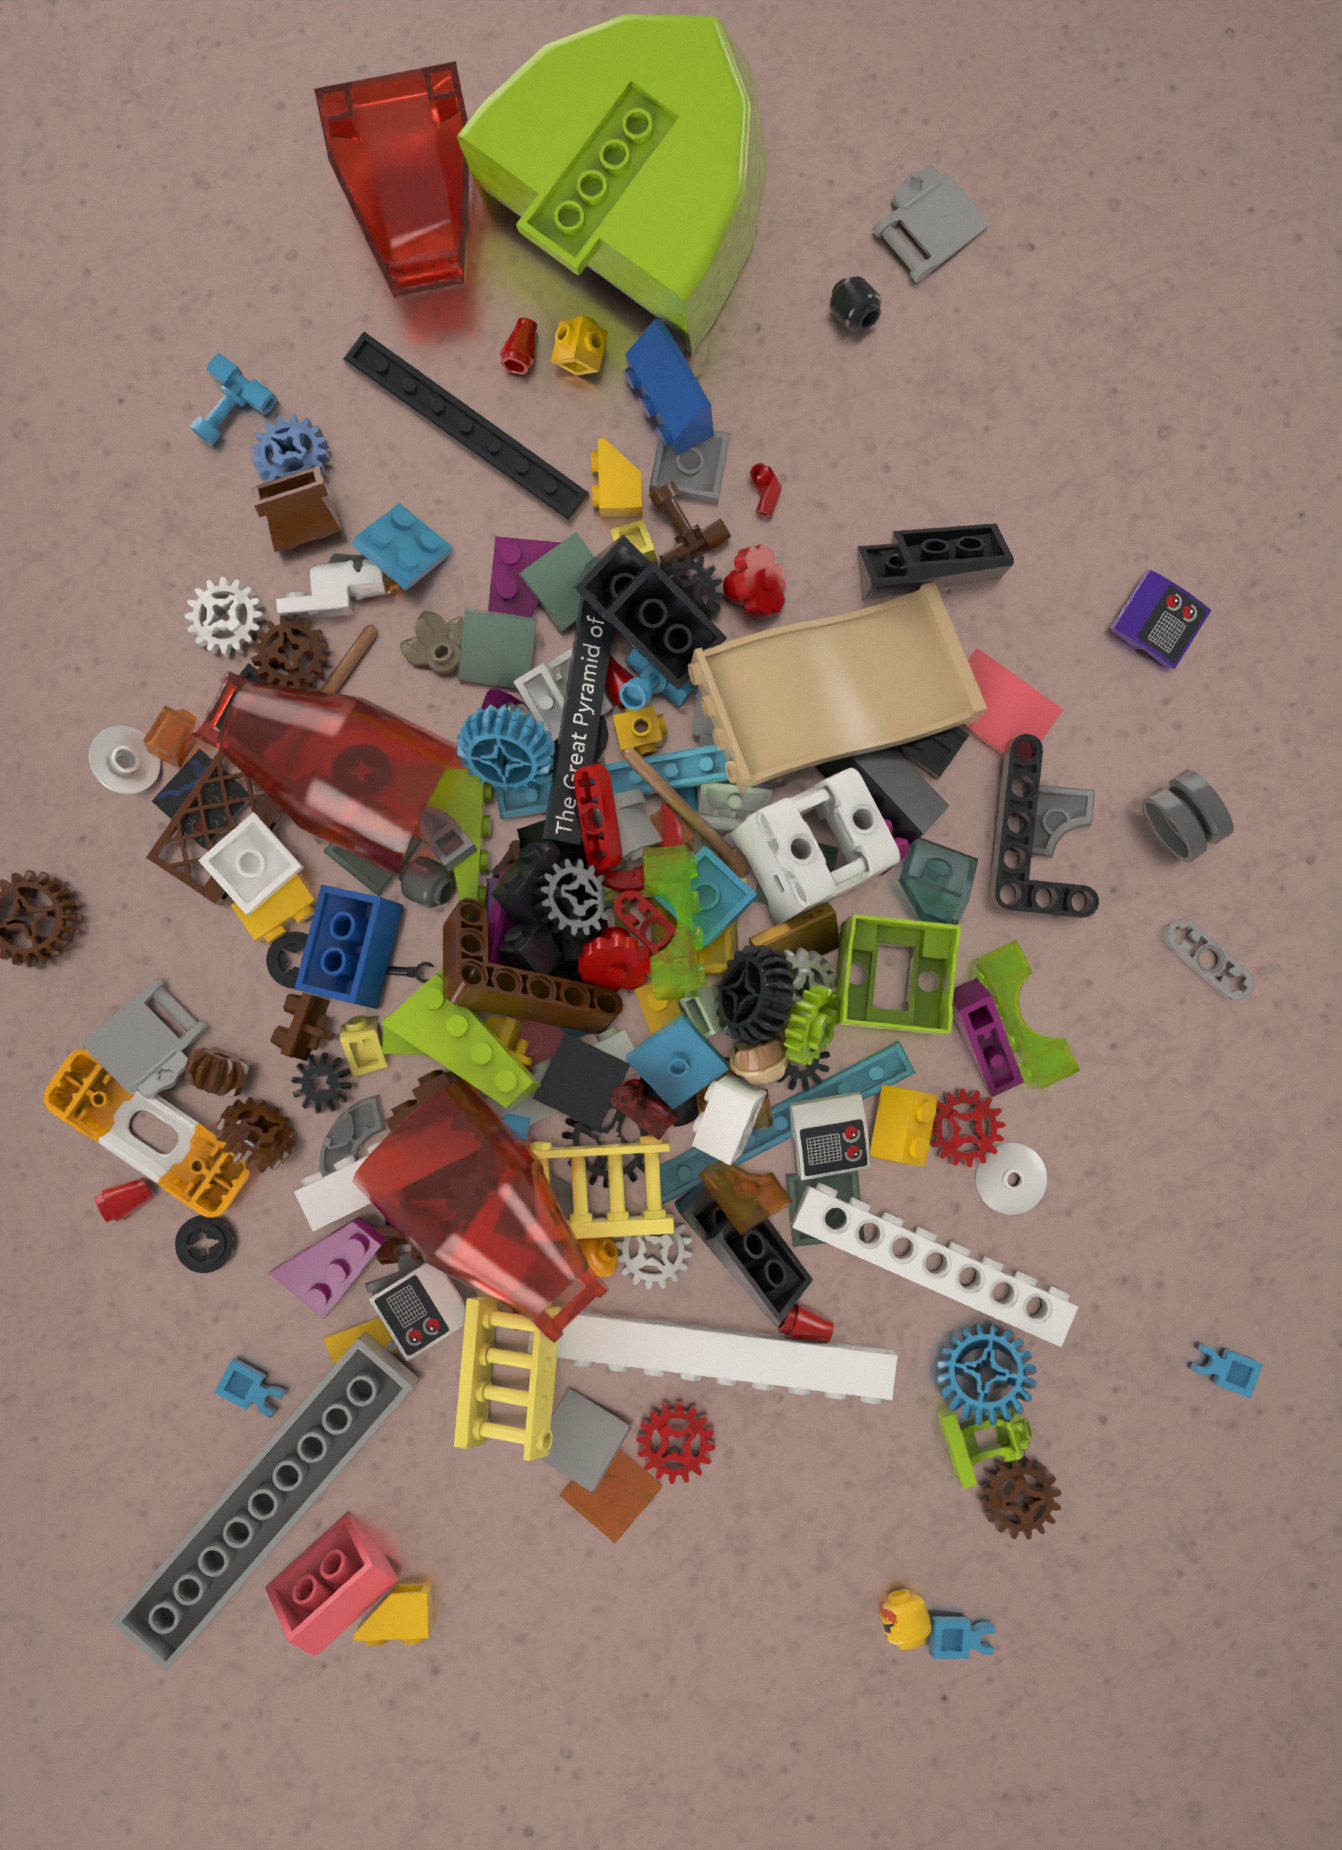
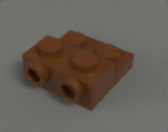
[385,1069,467,1133]

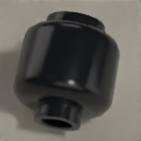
[829,276,882,331]

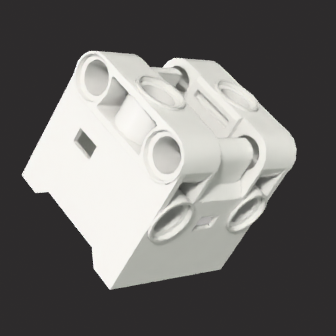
[730,768,900,925]

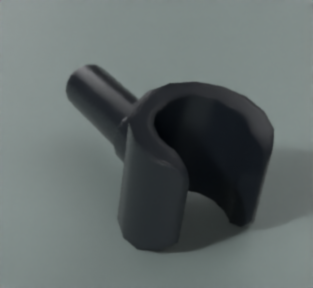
[386,962,434,984]

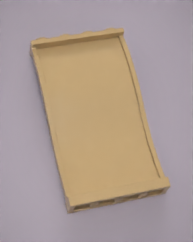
[688,581,987,794]

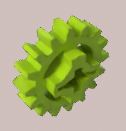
[784,985,838,1066]

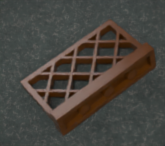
[146,739,299,906]

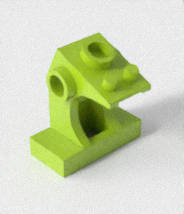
[937,1407,1033,1490]

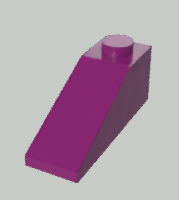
[952,978,1024,1097]

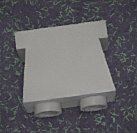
[582,788,663,871]

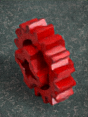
[929,1088,1006,1167]
[636,1401,715,1484]

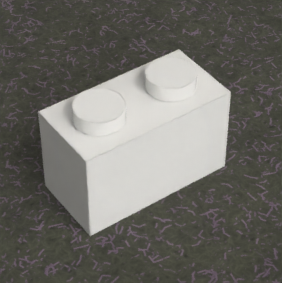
[692,1073,767,1165]

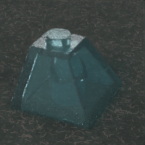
[898,837,978,925]

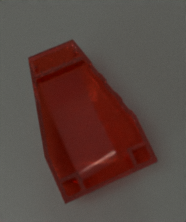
[314,61,473,300]

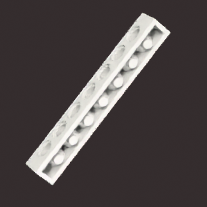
[790,1182,1078,1347]

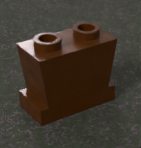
[251,466,342,553]

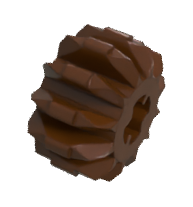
[184,1047,249,1098]

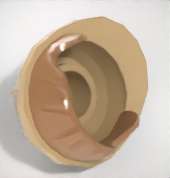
[730,1032,790,1086]

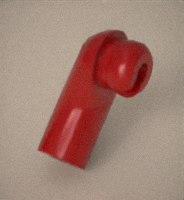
[750,463,782,518]

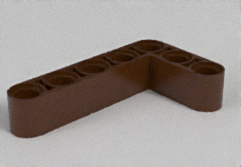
[443,898,623,1034]

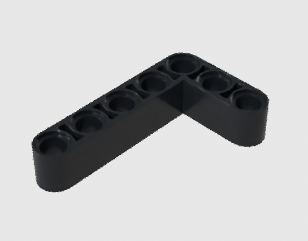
[989,734,1099,918]

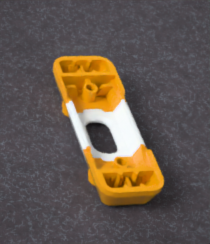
[43,1049,251,1217]

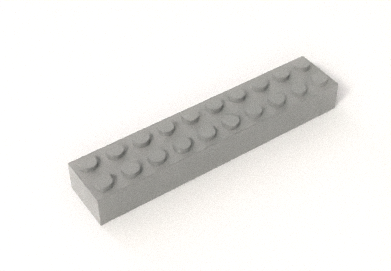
[111,1331,420,1672]

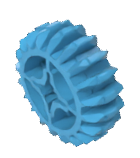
[456,704,555,792]
[937,1324,1037,1426]

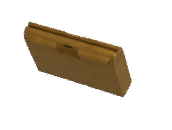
[748,902,839,956]

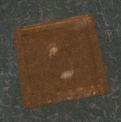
[560,1448,662,1544]

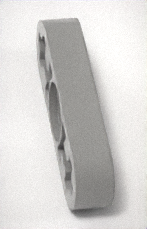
[1163,919,1254,1000]

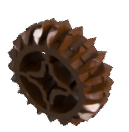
[0,870,82,967]

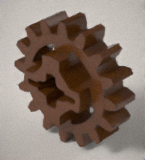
[251,615,330,693]
[216,1097,296,1173]
[980,1456,1061,1540]

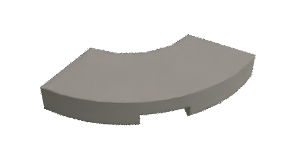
[319,1095,386,1177]

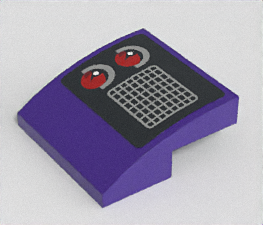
[1110,570,1211,669]

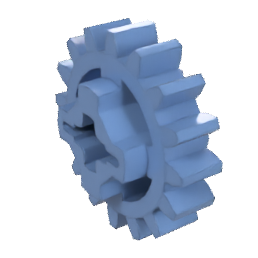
[251,414,330,482]

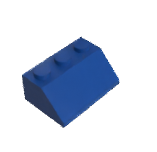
[624,317,714,455]
[294,884,403,1009]

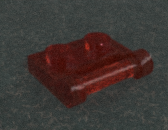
[610,1078,679,1140]

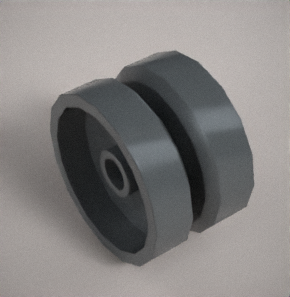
[1142,769,1234,863]

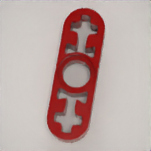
[574,763,622,871]
[614,890,699,976]

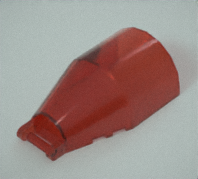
[191,670,458,875]
[352,1079,609,1343]

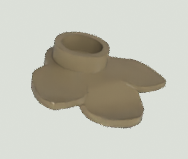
[400,611,464,674]

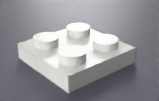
[198,812,304,915]

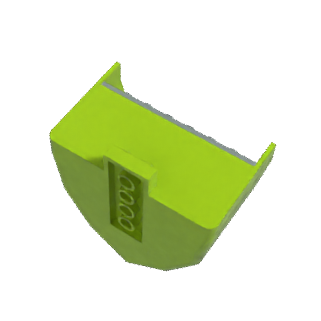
[457,13,767,354]

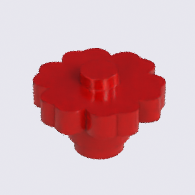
[723,544,786,618]
[578,927,653,992]

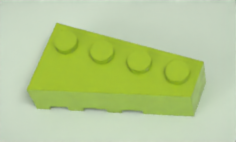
[381,973,541,1110]

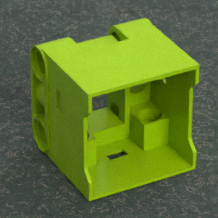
[834,914,961,1035]

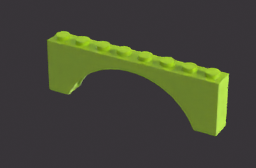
[382,766,493,1056]

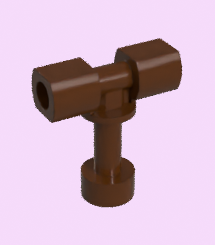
[648,480,731,565]

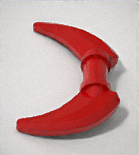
[587,804,683,892]

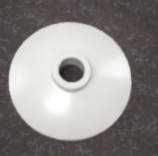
[89,725,161,794]
[975,1142,1047,1215]

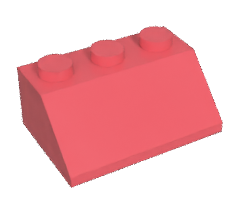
[265,1513,398,1657]

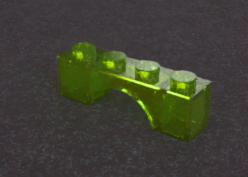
[642,845,707,1001]
[972,940,1080,1089]

